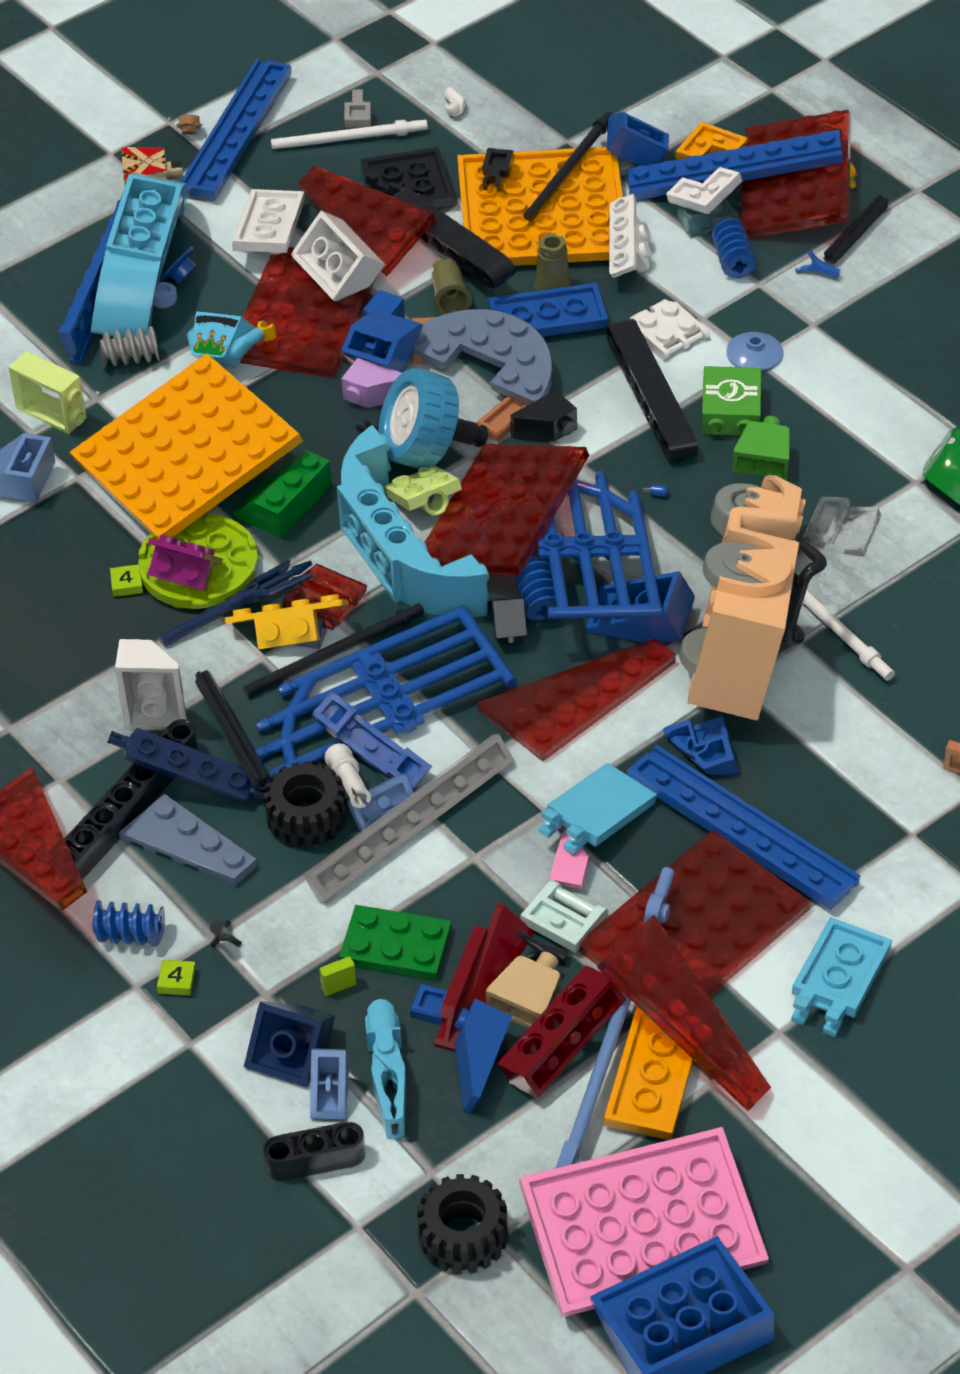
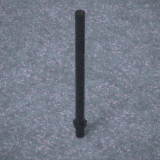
[523,111,613,222]
[243,603,424,697]

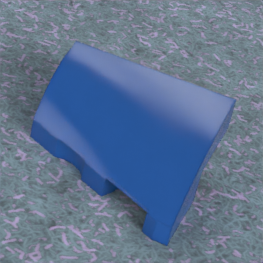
[663,716,740,775]

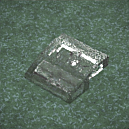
[803,497,881,557]

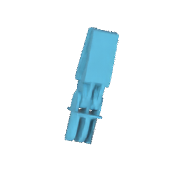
[365,999,406,1139]

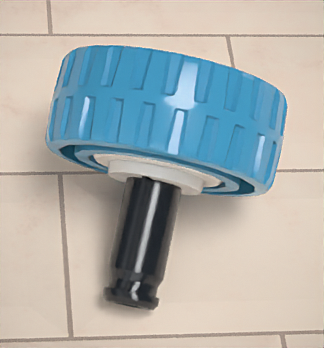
[378,368,489,469]

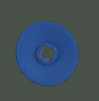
[159,246,197,285]

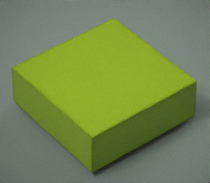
[319,957,357,996]

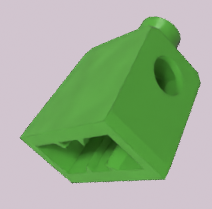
[732,416,789,480]

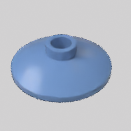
[727,332,783,372]

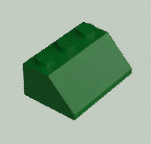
[233,450,332,539]

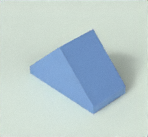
[310,1048,349,1119]

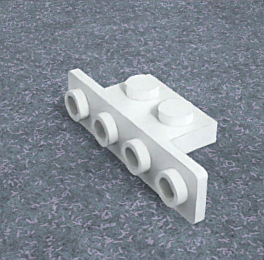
[609,194,651,278]

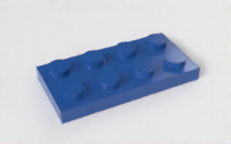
[488,282,608,337]

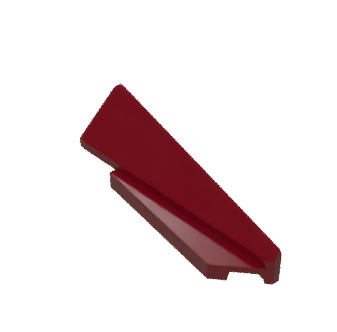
[434,903,533,1052]

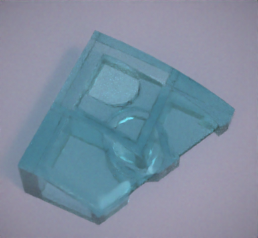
[677,198,739,239]

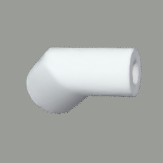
[443,87,466,117]

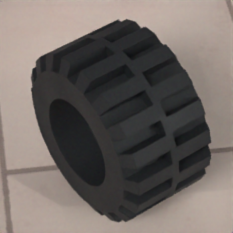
[264,761,347,848]
[417,1174,508,1274]

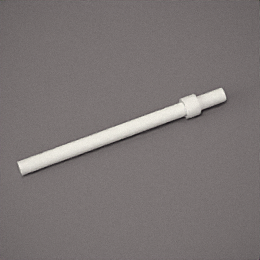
[271,120,428,150]
[803,591,895,681]

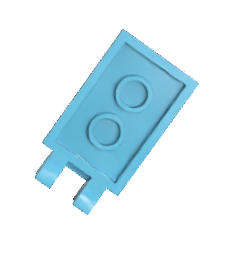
[538,763,657,855]
[791,917,892,1037]

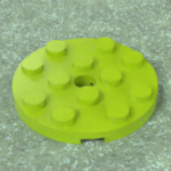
[138,514,258,609]

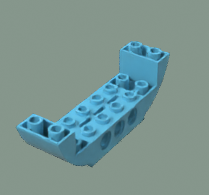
[91,172,188,338]
[337,425,490,617]

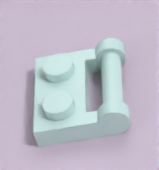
[520,879,609,953]

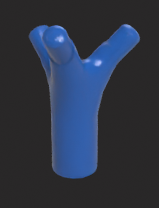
[795,250,841,280]

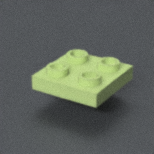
[384,466,462,516]

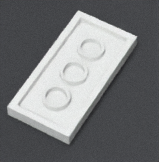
[232,189,305,255]

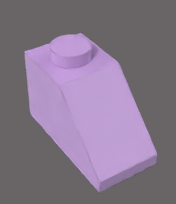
[341,358,401,408]

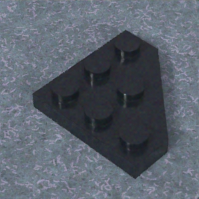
[361,147,455,208]

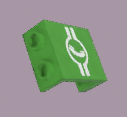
[701,366,761,436]

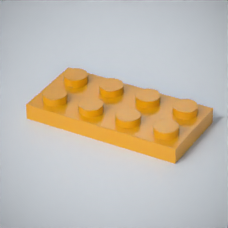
[604,1007,703,1140]

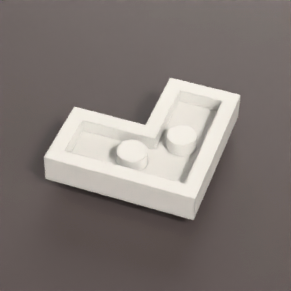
[666,167,742,214]

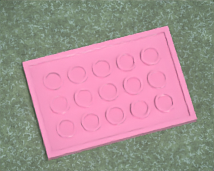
[519,1127,769,1317]

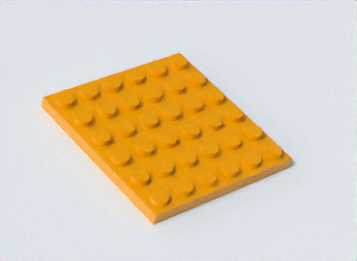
[457,147,623,266]
[70,353,303,540]

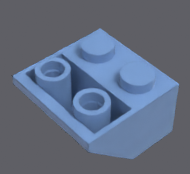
[0,433,55,502]

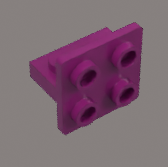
[147,535,223,591]

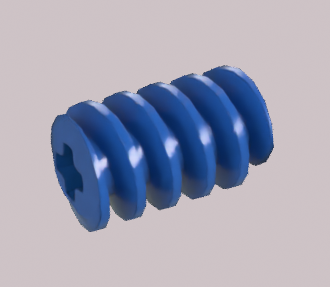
[712,218,757,278]
[513,556,557,621]
[92,900,165,947]

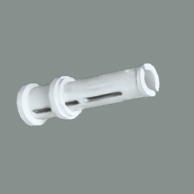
[324,743,371,808]

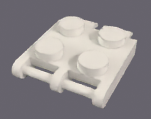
[630,299,709,360]

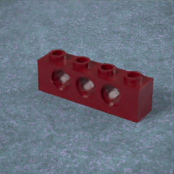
[497,965,626,1098]

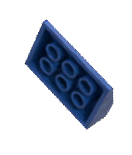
[590,1236,775,1374]

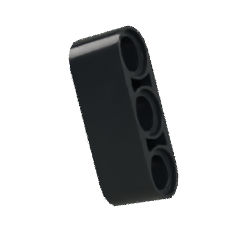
[263,1122,365,1181]

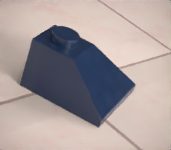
[243,1001,335,1087]

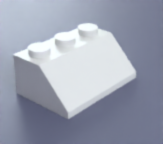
[290,210,385,301]
[115,639,187,730]

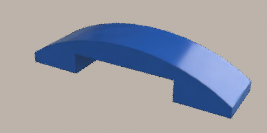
[312,691,432,790]

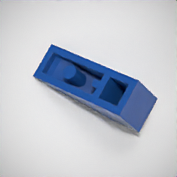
[454,999,512,1114]

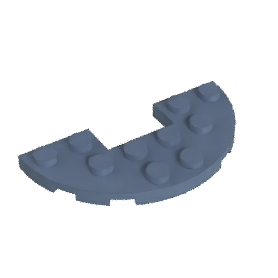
[411,309,553,405]

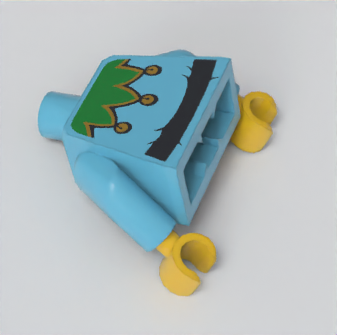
[187,311,277,368]

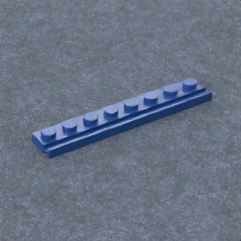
[180,58,292,200]
[628,130,844,200]
[59,196,122,363]
[627,745,861,910]

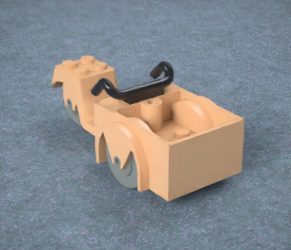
[679,475,827,721]

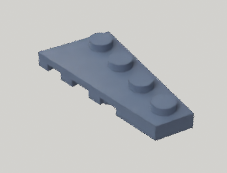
[119,794,257,886]

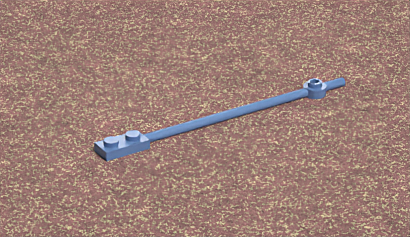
[555,867,675,1169]

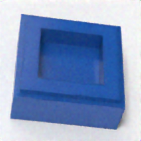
[410,984,447,1025]

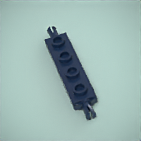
[107,728,265,804]

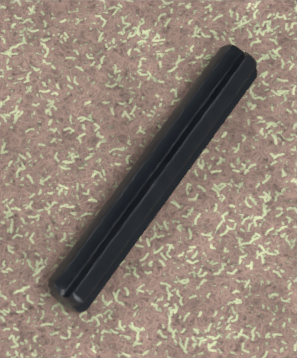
[823,195,889,265]

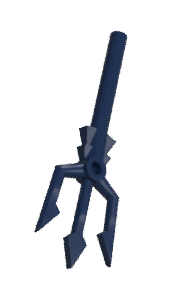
[158,560,313,647]

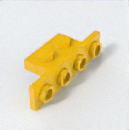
[225,594,349,649]

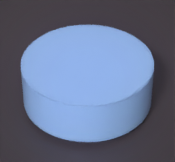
[153,282,177,308]

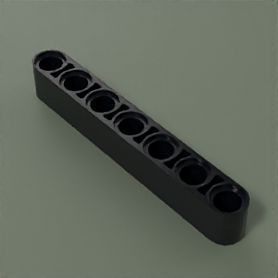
[383,187,516,290]
[606,319,698,462]
[49,719,198,889]

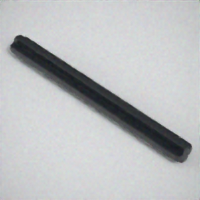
[195,670,270,789]

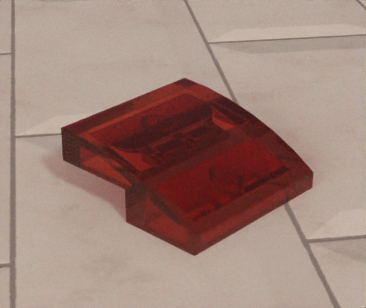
[282,563,367,631]

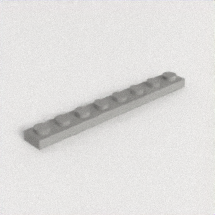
[303,734,514,902]

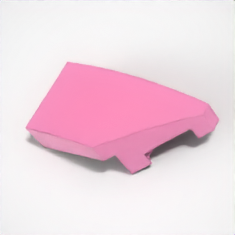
[549,829,589,890]

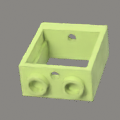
[8,351,87,434]

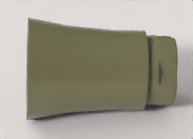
[533,233,572,291]
[432,258,472,315]

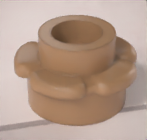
[176,115,202,134]

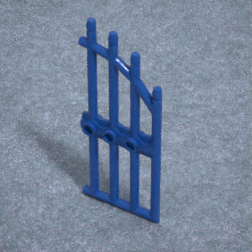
[527,458,663,619]
[255,605,517,782]

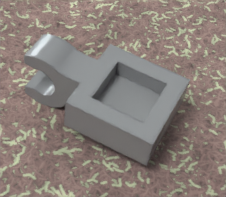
[344,89,371,128]

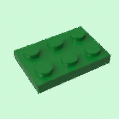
[339,904,452,981]

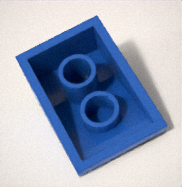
[586,571,695,645]

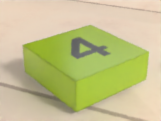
[110,564,143,597]
[157,960,196,996]

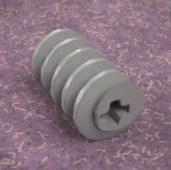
[100,326,159,368]

